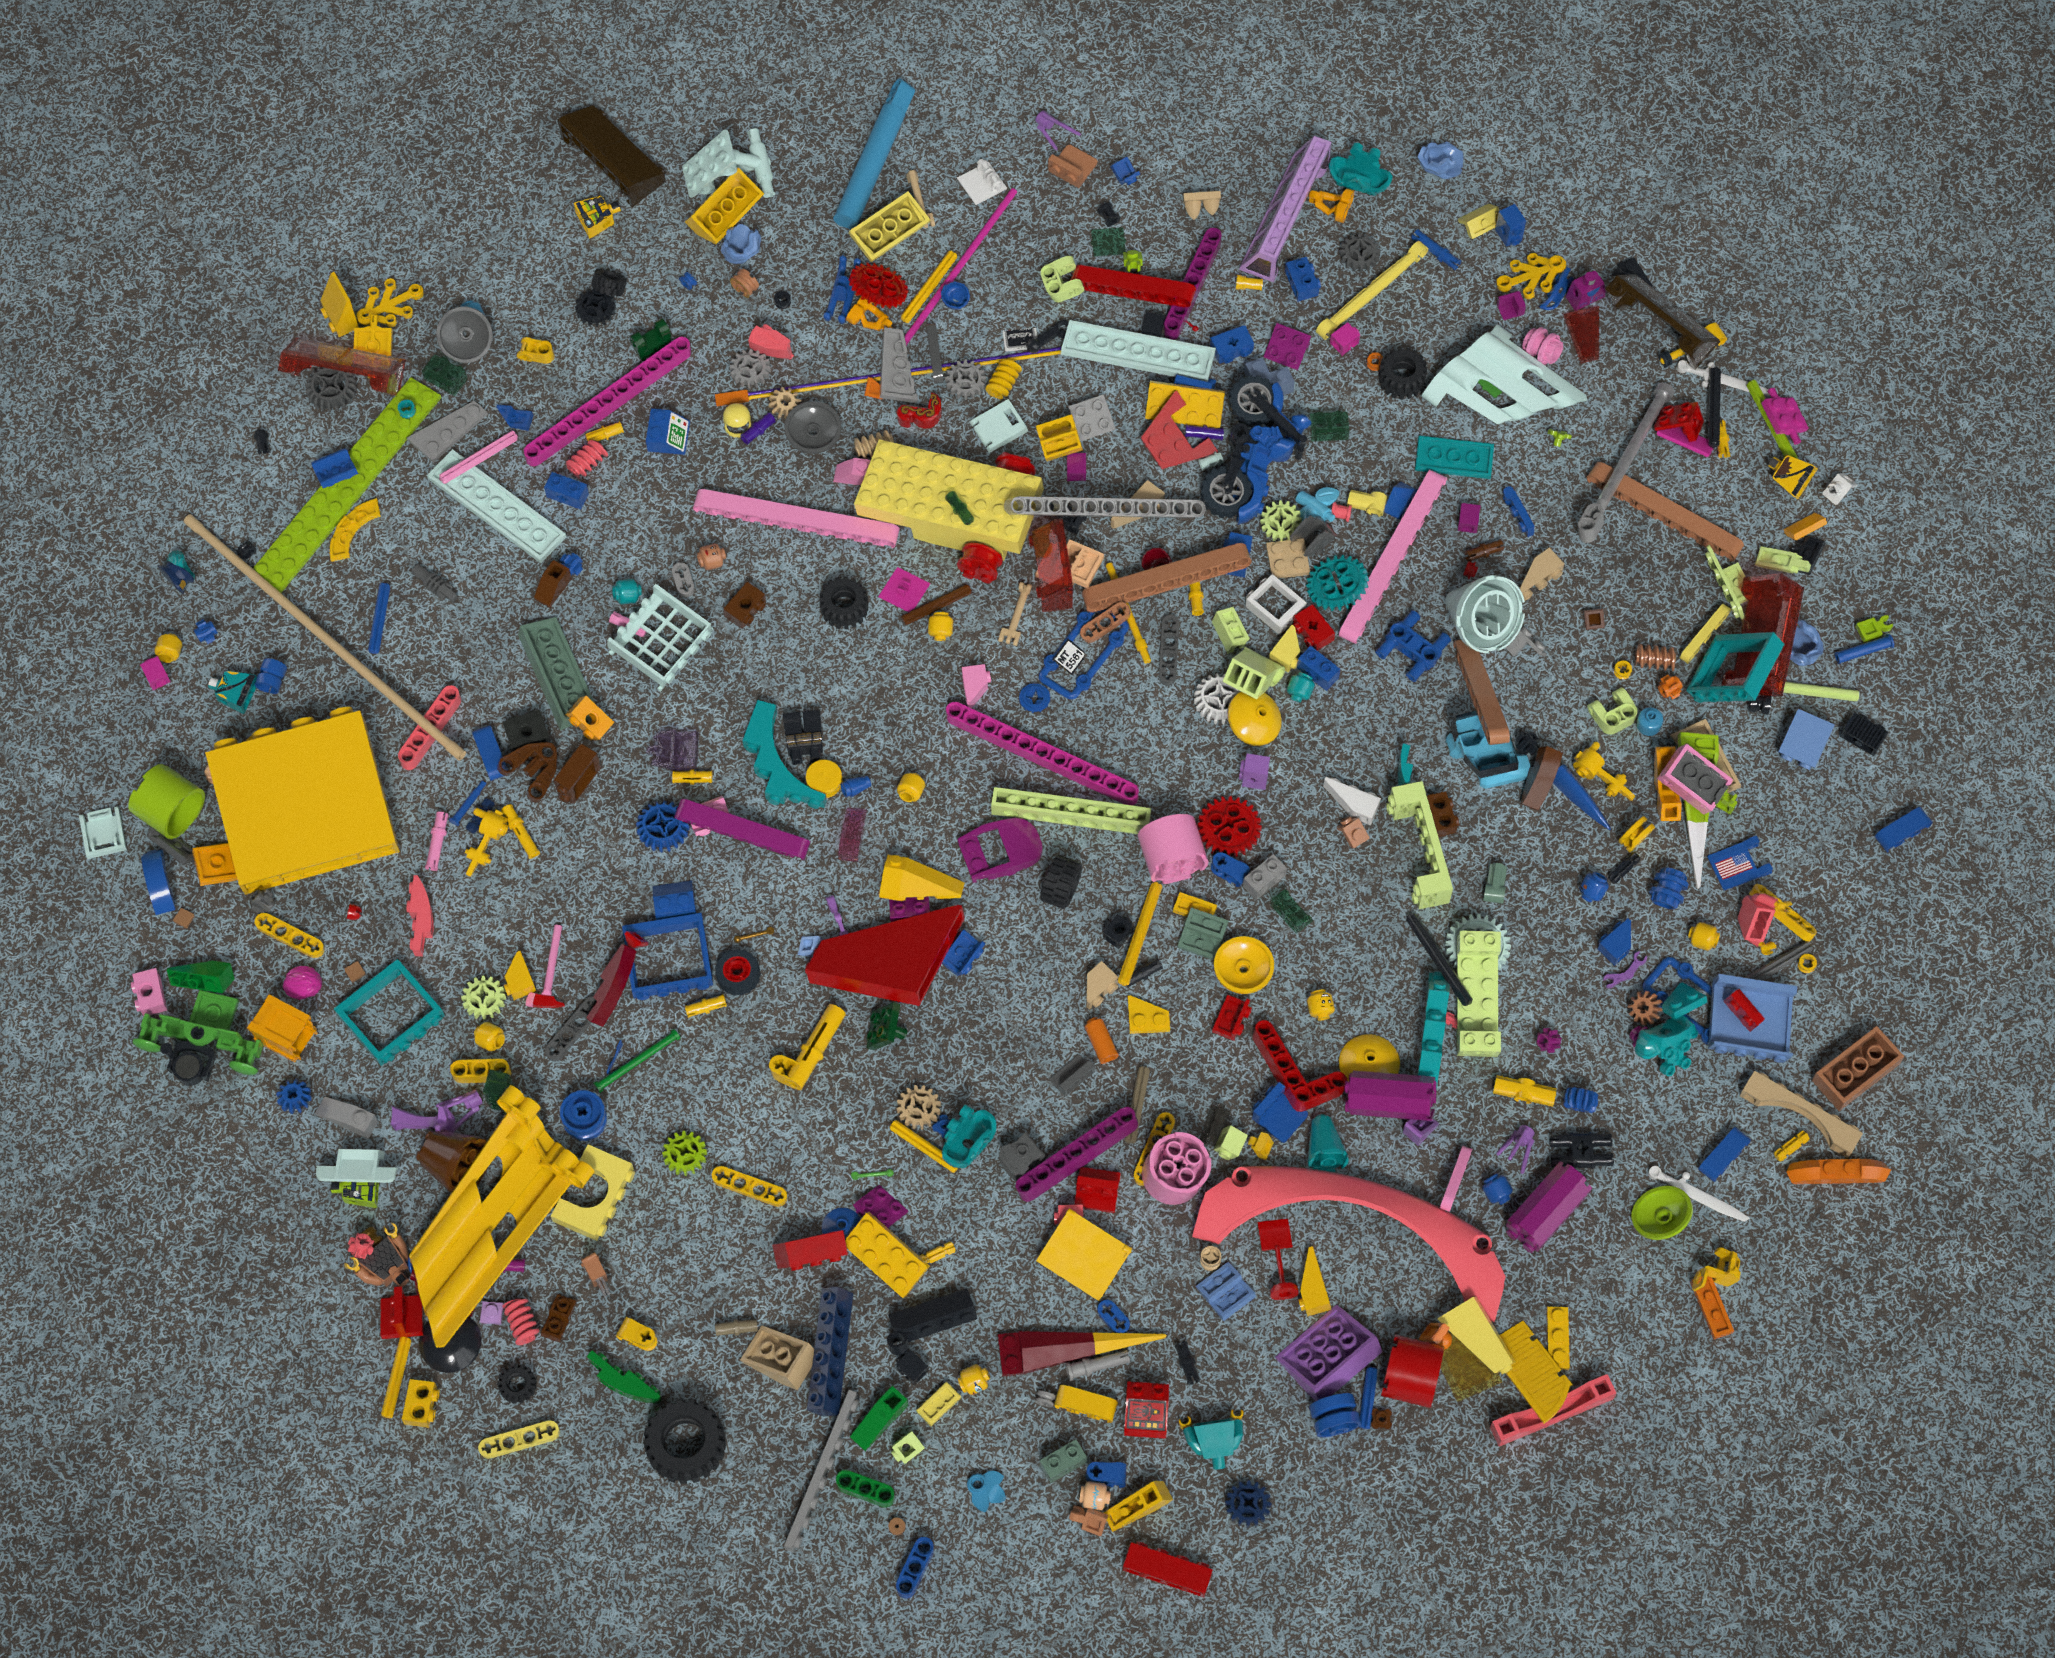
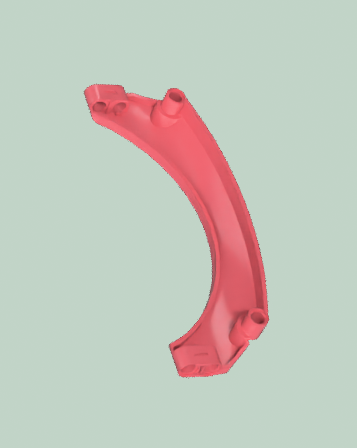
[1192,1166,1506,1322]

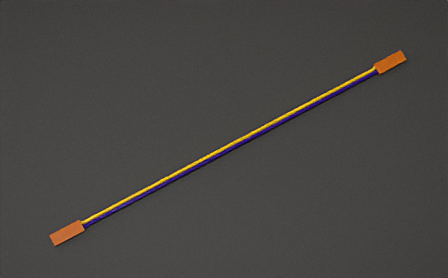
[715,347,1062,406]

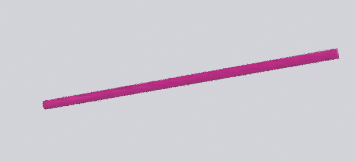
[904,188,1017,346]

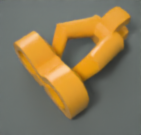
[1309,188,1354,223]
[846,296,892,331]

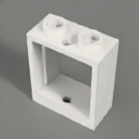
[1246,574,1307,635]

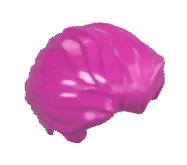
[283,966,322,1000]

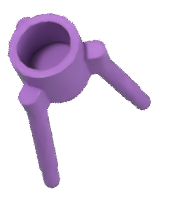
[1035,111,1081,150]
[436,1089,483,1131]
[1496,1125,1535,1174]

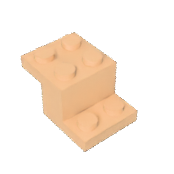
[1035,539,1104,591]

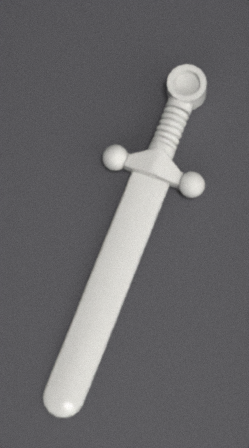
[1677,360,1770,396]
[1648,1166,1750,1222]

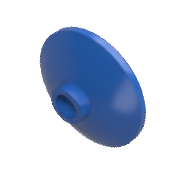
[822,1208,861,1239]

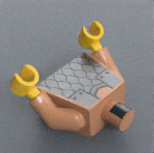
[344,1222,409,1287]

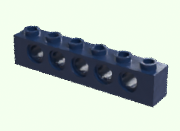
[807,1287,853,1417]

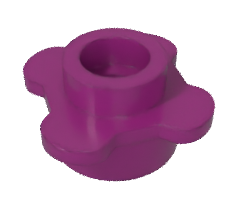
[1629,1026,1648,1047]

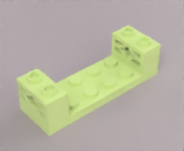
[1386,781,1453,909]
[1457,931,1501,1057]

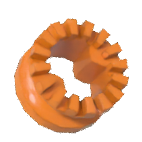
[1367,353,1383,371]

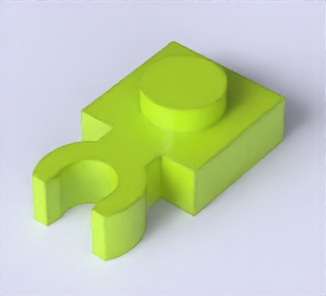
[1123,250,1143,272]
[1855,615,1893,643]
[1716,789,1737,815]

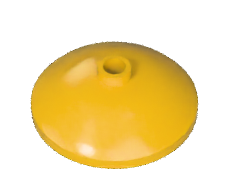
[1228,692,1282,746]
[1214,936,1274,994]
[1339,1034,1400,1081]

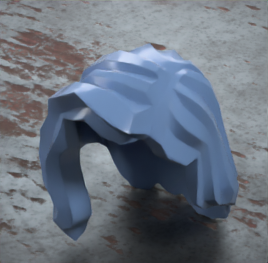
[1418,142,1464,179]
[721,224,761,264]
[1777,620,1823,666]

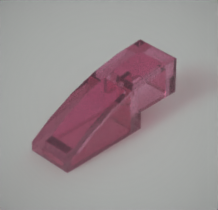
[838,808,867,862]

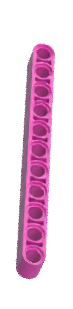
[524,337,691,466]
[946,702,1139,806]

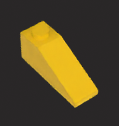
[1298,1246,1331,1316]
[1104,1481,1173,1532]

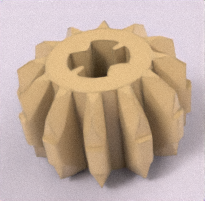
[768,387,801,419]

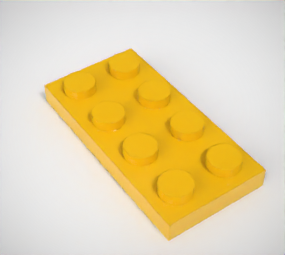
[1145,380,1225,428]
[845,1212,930,1298]

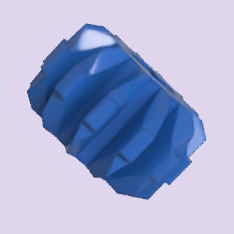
[276,1079,312,1114]
[1563,1087,1599,1113]

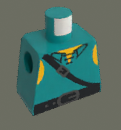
[208,671,257,714]

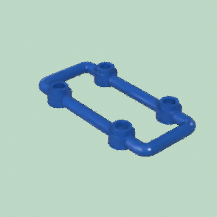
[1039,609,1129,700]
[1642,957,1712,1045]

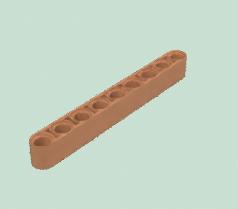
[1586,462,1744,562]
[1082,543,1252,612]
[1454,640,1510,745]

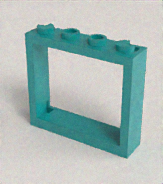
[1686,632,1785,703]
[334,959,445,1066]

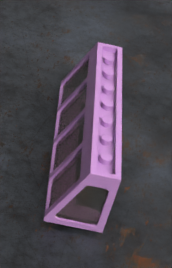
[1239,136,1331,282]

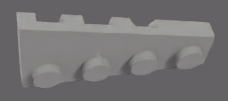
[880,327,918,403]
[407,401,488,463]

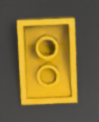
[320,272,359,337]

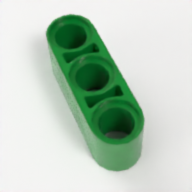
[836,1470,895,1508]

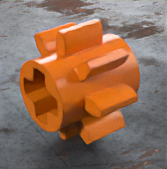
[1658,675,1683,700]

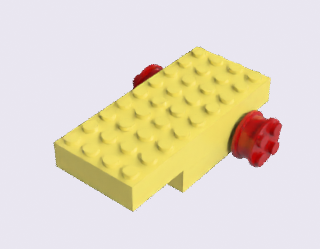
[854,439,1044,584]

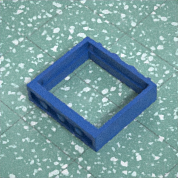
[622,913,713,1000]

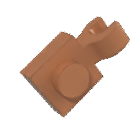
[1069,1505,1109,1536]

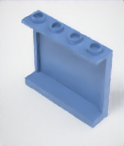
[1708,974,1797,1063]

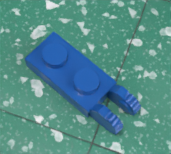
[1503,486,1535,537]

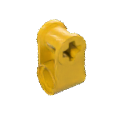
[517,337,555,364]
[616,1317,658,1351]

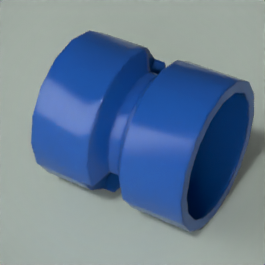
[254,658,287,694]

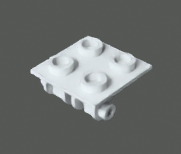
[957,159,1007,205]

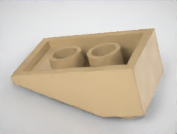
[740,1326,814,1390]

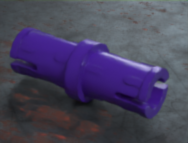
[740,413,776,445]
[1185,425,1224,441]

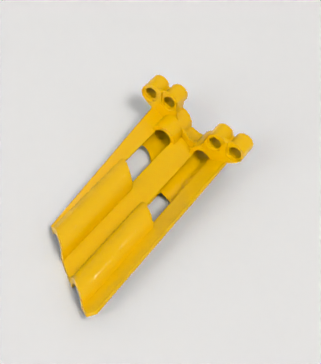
[409,1085,595,1348]

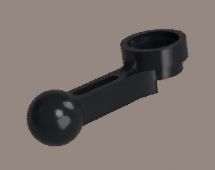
[1026,320,1069,353]

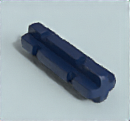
[466,798,495,834]

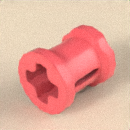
[1332,502,1352,522]

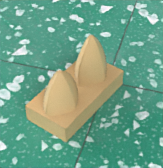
[1183,191,1221,220]

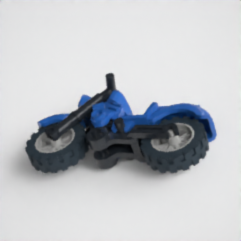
[1200,375,1312,525]

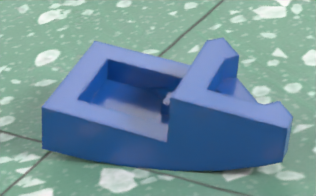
[496,405,534,431]

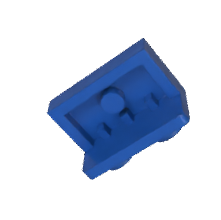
[311,448,358,488]
[942,929,986,976]

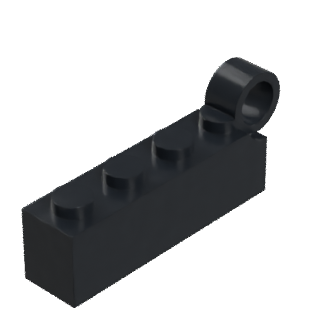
[887,1288,977,1355]

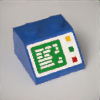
[646,408,690,455]

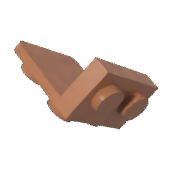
[1048,145,1098,188]

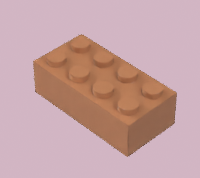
[1812,1026,1904,1111]

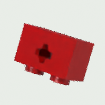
[1292,604,1335,651]

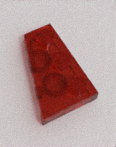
[1563,306,1599,364]

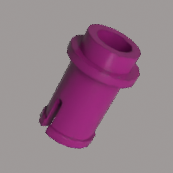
[503,1259,525,1273]

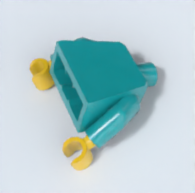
[1178,1409,1244,1470]

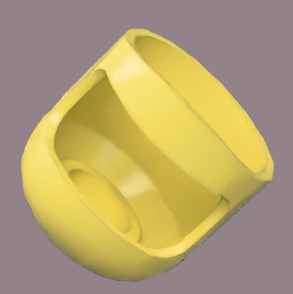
[723,403,751,437]

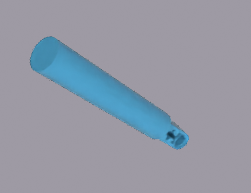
[833,78,915,229]

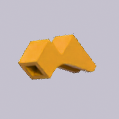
[1654,746,1682,821]

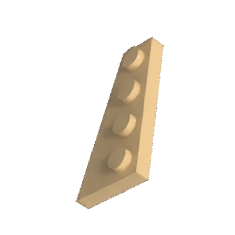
[1670,719,1741,793]

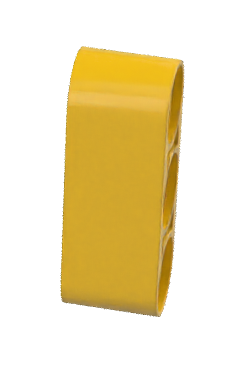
[450,1059,511,1083]
[1054,1385,1118,1423]

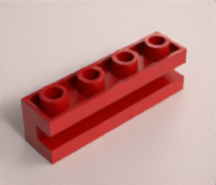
[1123,1542,1213,1598]

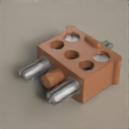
[581,1249,610,1297]

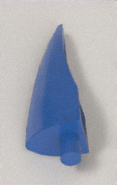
[1553,764,1611,830]

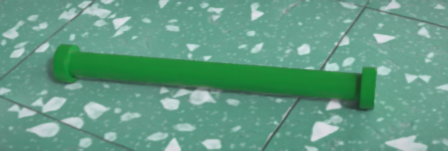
[593,1029,681,1093]

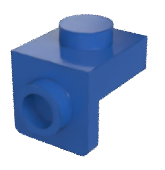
[1110,157,1140,185]

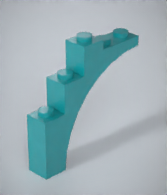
[742,700,827,809]
[1417,972,1450,1084]

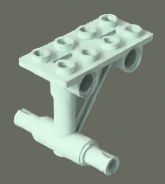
[682,128,775,198]

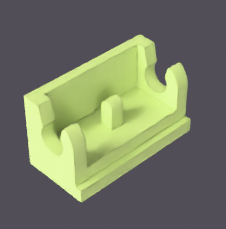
[1212,607,1250,654]

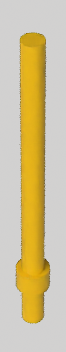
[1105,563,1151,664]

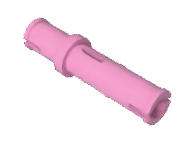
[425,812,449,871]

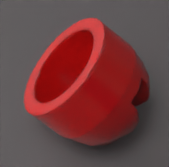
[347,904,362,920]

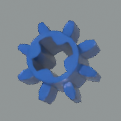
[559,553,583,576]
[193,619,218,644]

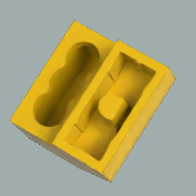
[1036,414,1083,462]

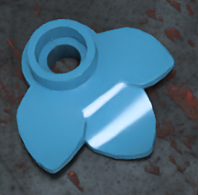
[967,1471,1006,1512]

